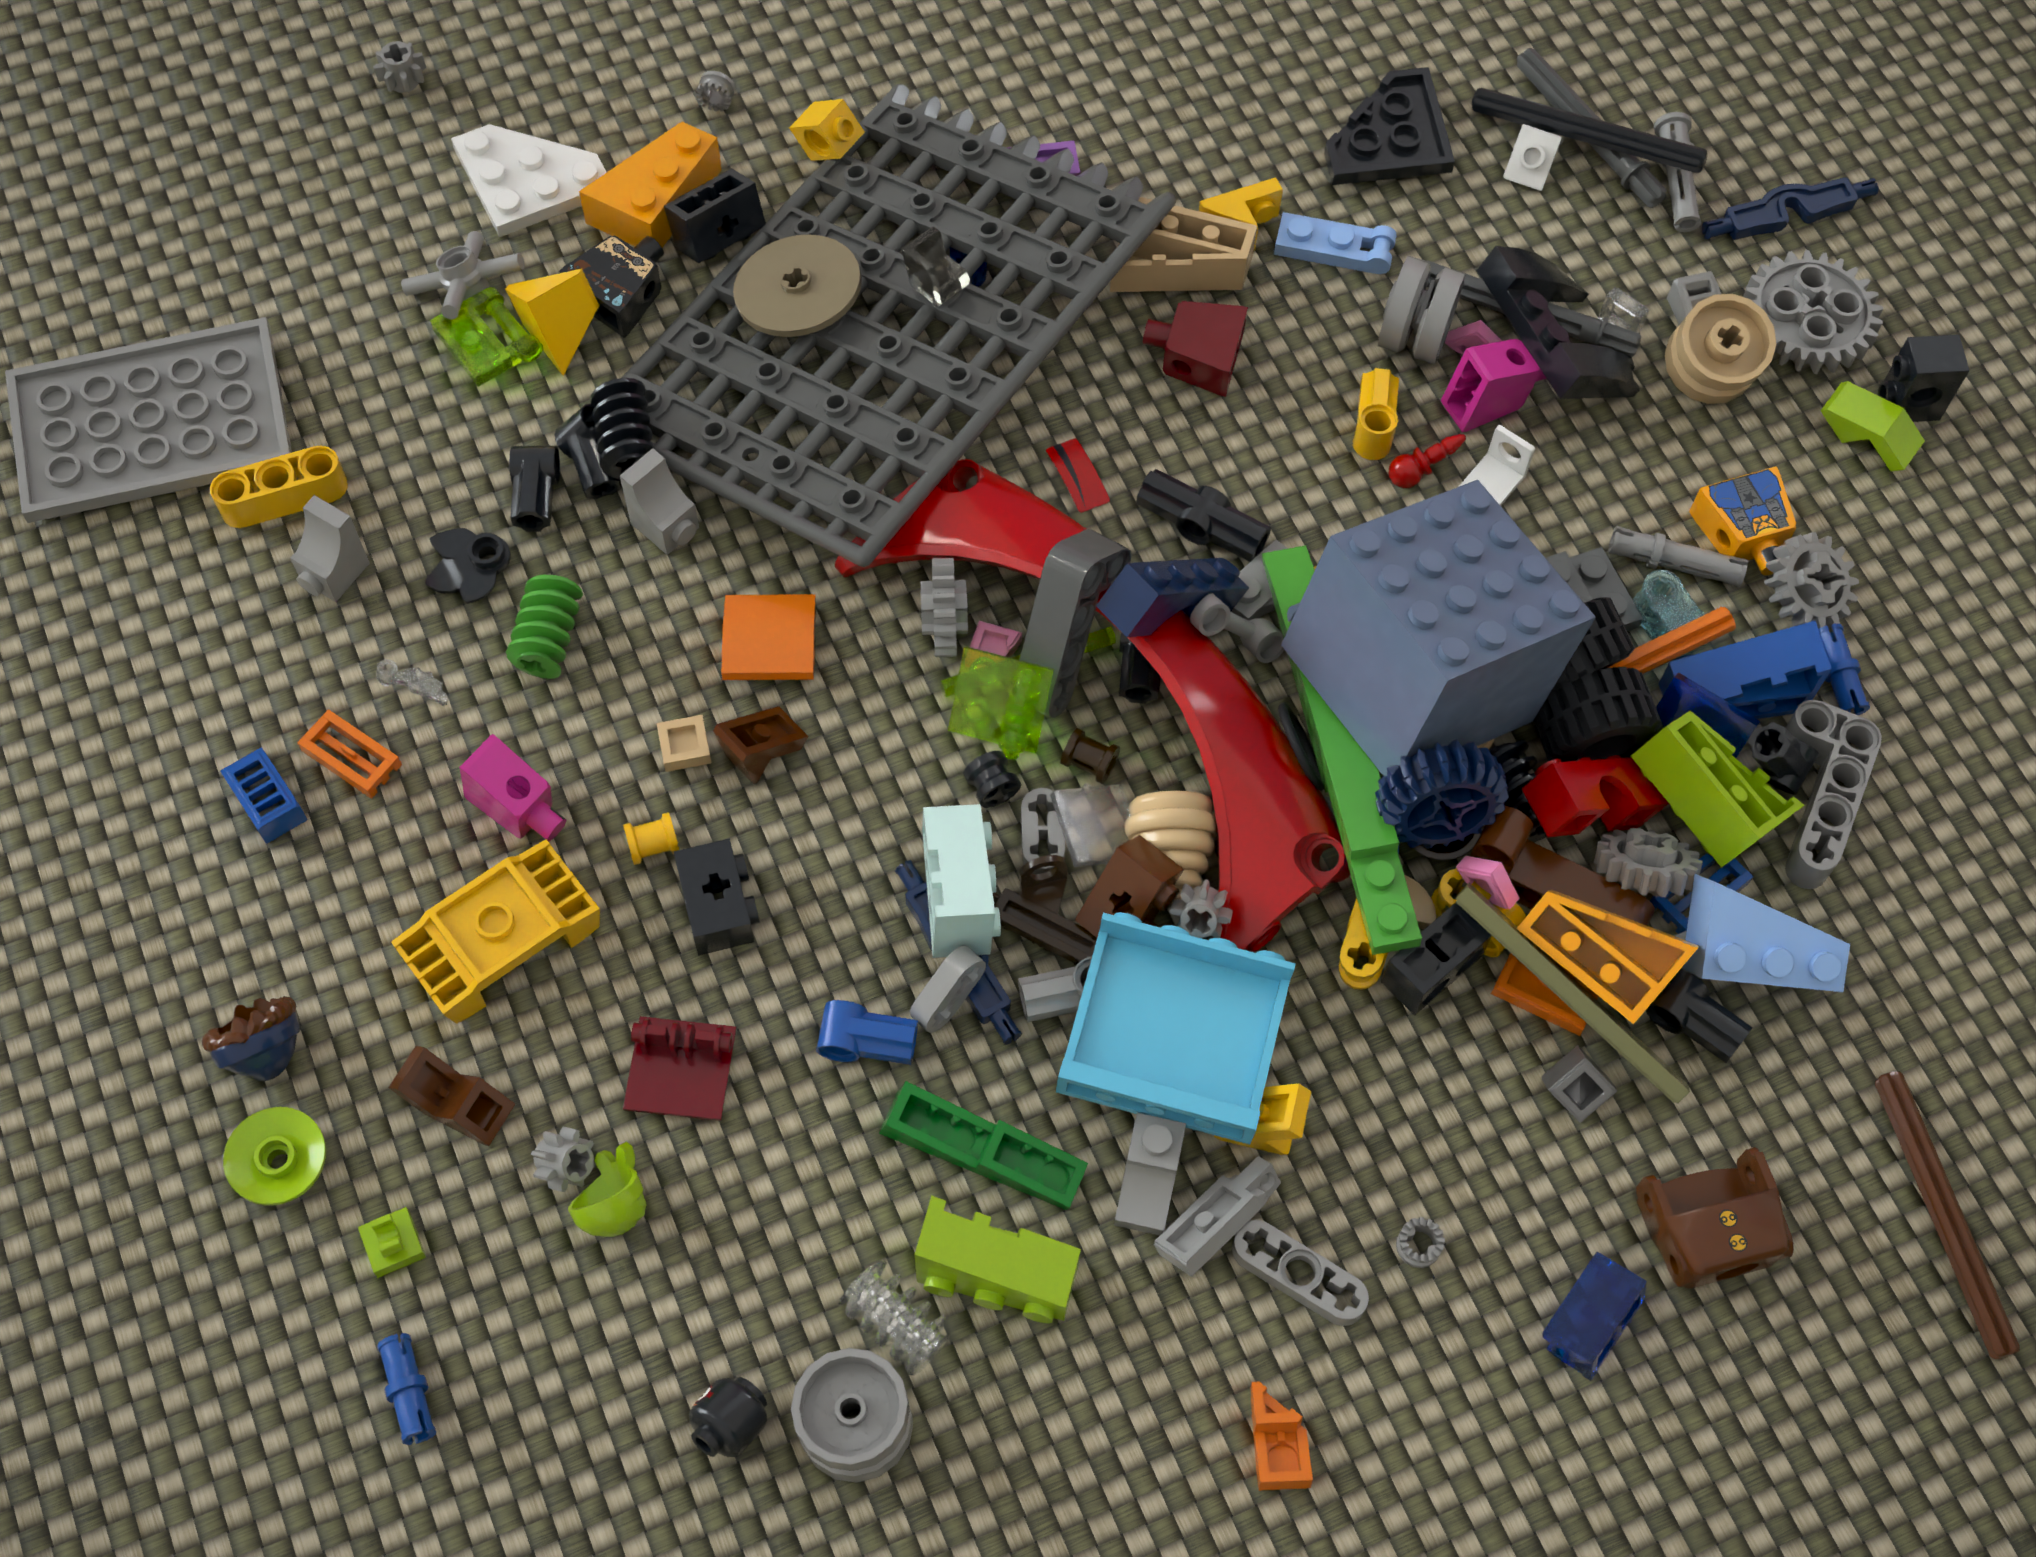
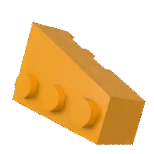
[579,122,722,248]
[1516,890,1699,1024]

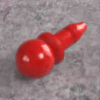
[1388,434,1466,488]

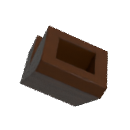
[388,1046,515,1146]

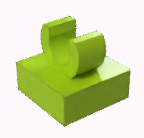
[358,1207,426,1278]

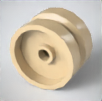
[1665,294,1777,404]

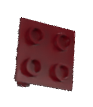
[623,1016,737,1121]

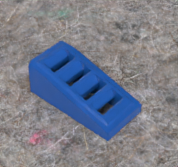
[220,747,308,844]

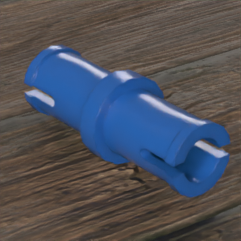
[1819,624,1870,715]
[377,1333,436,1445]

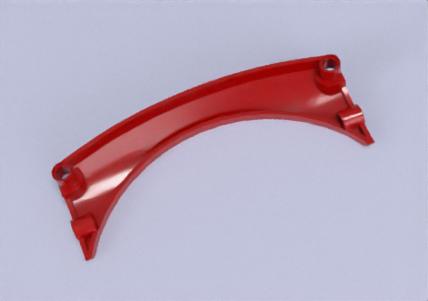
[835,459,1350,952]

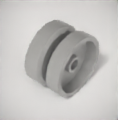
[1378,256,1466,365]
[791,1348,913,1483]

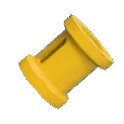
[623,812,680,865]

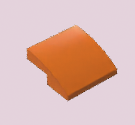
[721,594,816,680]

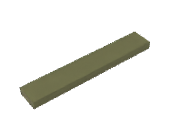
[1456,883,1690,1104]

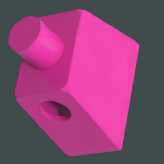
[1441,339,1546,433]
[460,733,567,841]

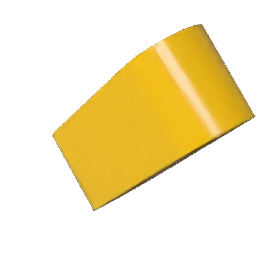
[210,445,348,528]

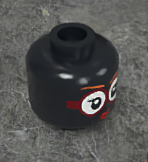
[689,1377,767,1457]

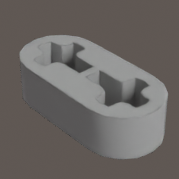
[1021,788,1065,874]
[910,945,986,1033]

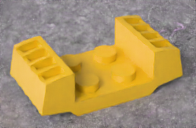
[391,839,600,1024]

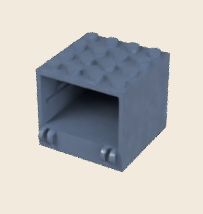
[1281,480,1596,776]

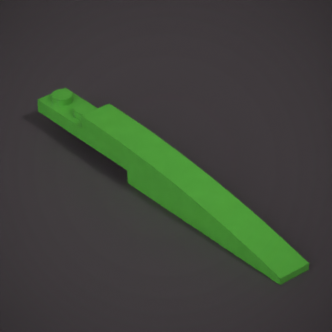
[1262,545,1422,955]

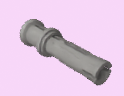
[1654,112,1701,232]

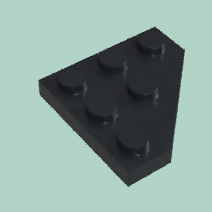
[1324,67,1455,185]

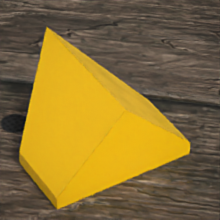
[505,269,599,376]

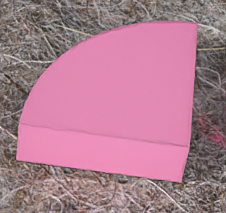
[1445,320,1502,354]
[965,621,1022,668]
[1456,856,1520,910]

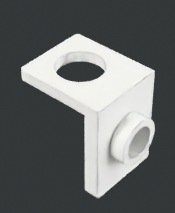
[1503,124,1563,191]
[1460,425,1536,506]

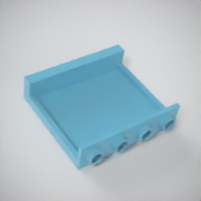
[1056,912,1296,1145]

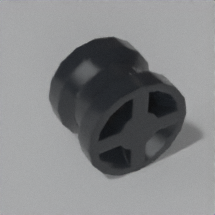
[963,750,1022,808]

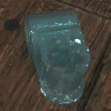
[1633,570,1712,661]

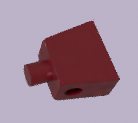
[1143,301,1248,397]

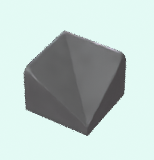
[1542,1045,1617,1123]

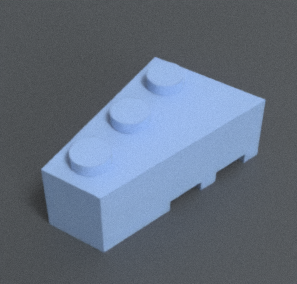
[1682,874,1850,992]

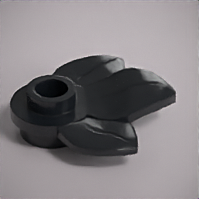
[425,528,511,604]

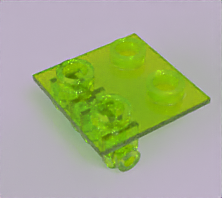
[948,646,1054,759]

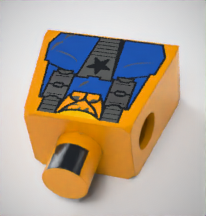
[1689,466,1796,576]

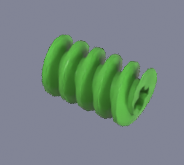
[506,574,583,679]

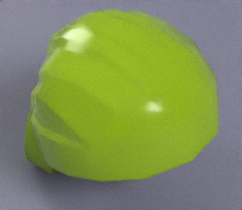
[568,1142,647,1237]

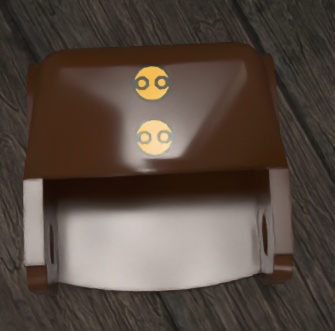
[1636,1147,1794,1288]

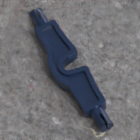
[1702,177,1878,240]
[895,860,1022,1045]

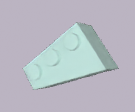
[922,804,1001,958]

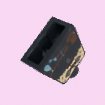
[559,236,664,338]

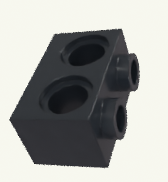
[1381,903,1492,1016]

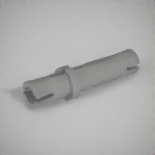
[1608,525,1748,587]

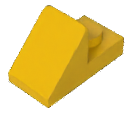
[1199,177,1283,251]
[1214,1083,1311,1155]

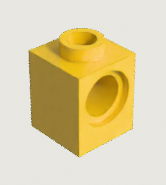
[789,99,865,161]

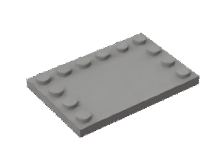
[5,317,292,523]

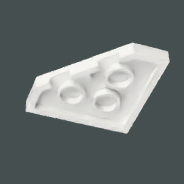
[451,124,607,237]

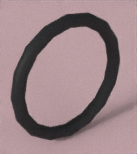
[1278,702,1324,791]

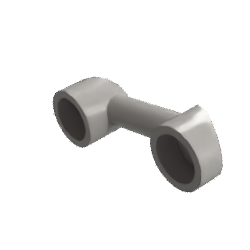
[1190,593,1284,663]

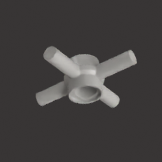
[401,231,525,319]

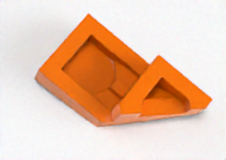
[1251,1381,1313,1491]

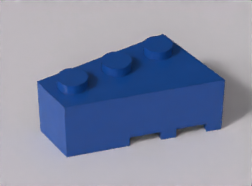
[1658,621,1832,726]

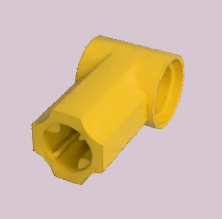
[1353,368,1399,460]

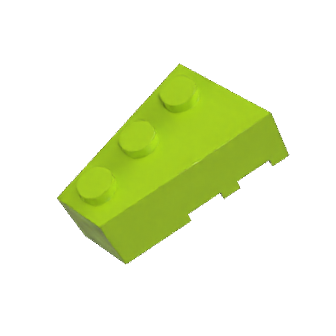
[1631,711,1805,868]
[914,1195,1081,1323]

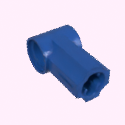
[816,1000,918,1065]

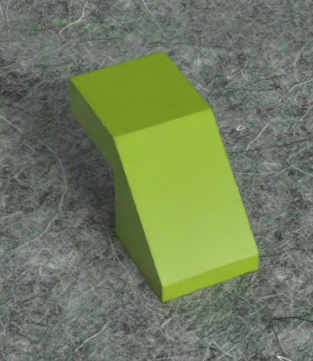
[1820,381,1925,472]

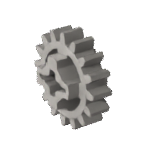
[1765,532,1859,629]
[920,558,968,657]
[1594,828,1702,897]

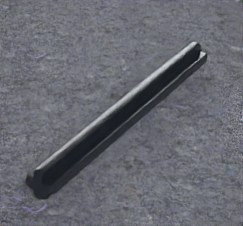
[1471,88,1707,173]

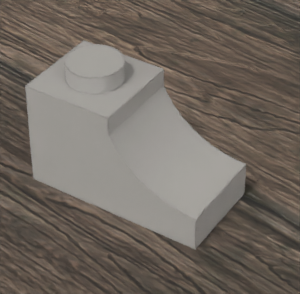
[620,448,699,555]
[290,495,370,602]
[1114,1113,1186,1236]

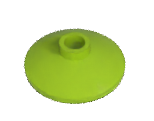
[223,1107,326,1206]

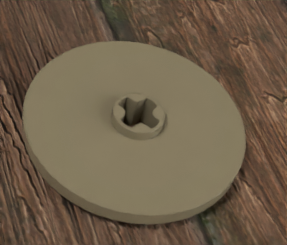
[733,235,862,337]

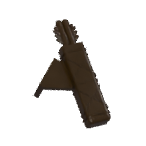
[993,855,1097,965]

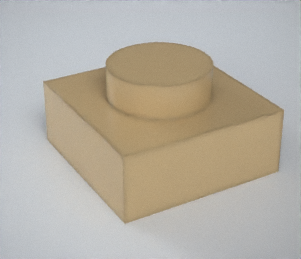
[657,715,712,772]

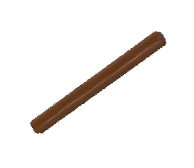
[1875,1071,2020,1359]

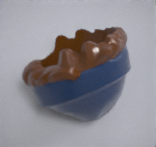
[202,996,301,1081]

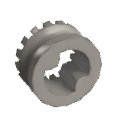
[695,70,736,112]
[1396,1217,1445,1268]

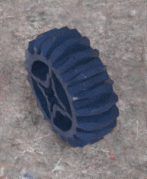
[1375,740,1509,849]

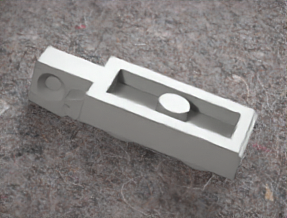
[1154,1156,1281,1277]

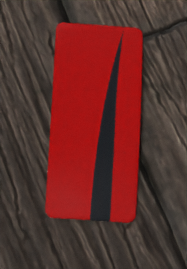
[1046,438,1110,513]

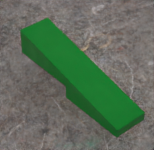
[879,1081,1088,1210]

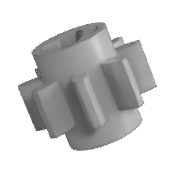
[373,41,427,93]
[1170,879,1233,938]
[531,1126,596,1192]

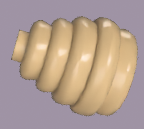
[1125,791,1218,904]

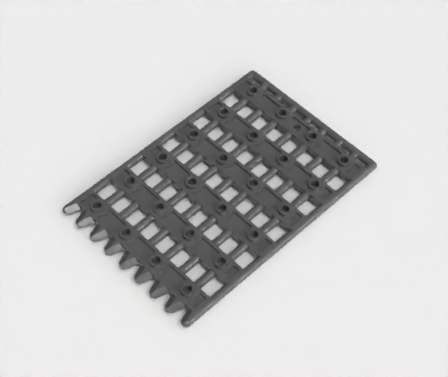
[621,84,1176,567]

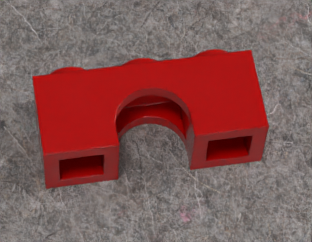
[1522,755,1669,837]

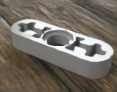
[1232,1220,1369,1326]

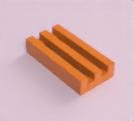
[297,709,402,799]

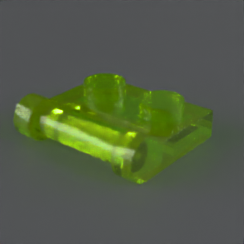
[430,287,543,387]

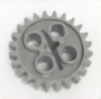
[1743,250,1883,374]

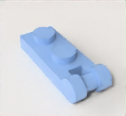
[1274,212,1397,274]

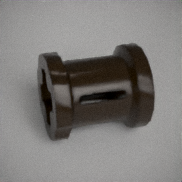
[1060,728,1120,784]

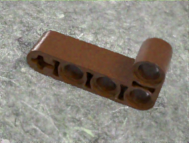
[1470,806,1655,926]

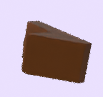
[713,706,809,784]

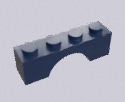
[1096,558,1249,637]

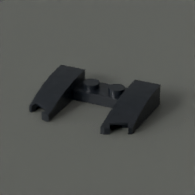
[1477,246,1640,399]

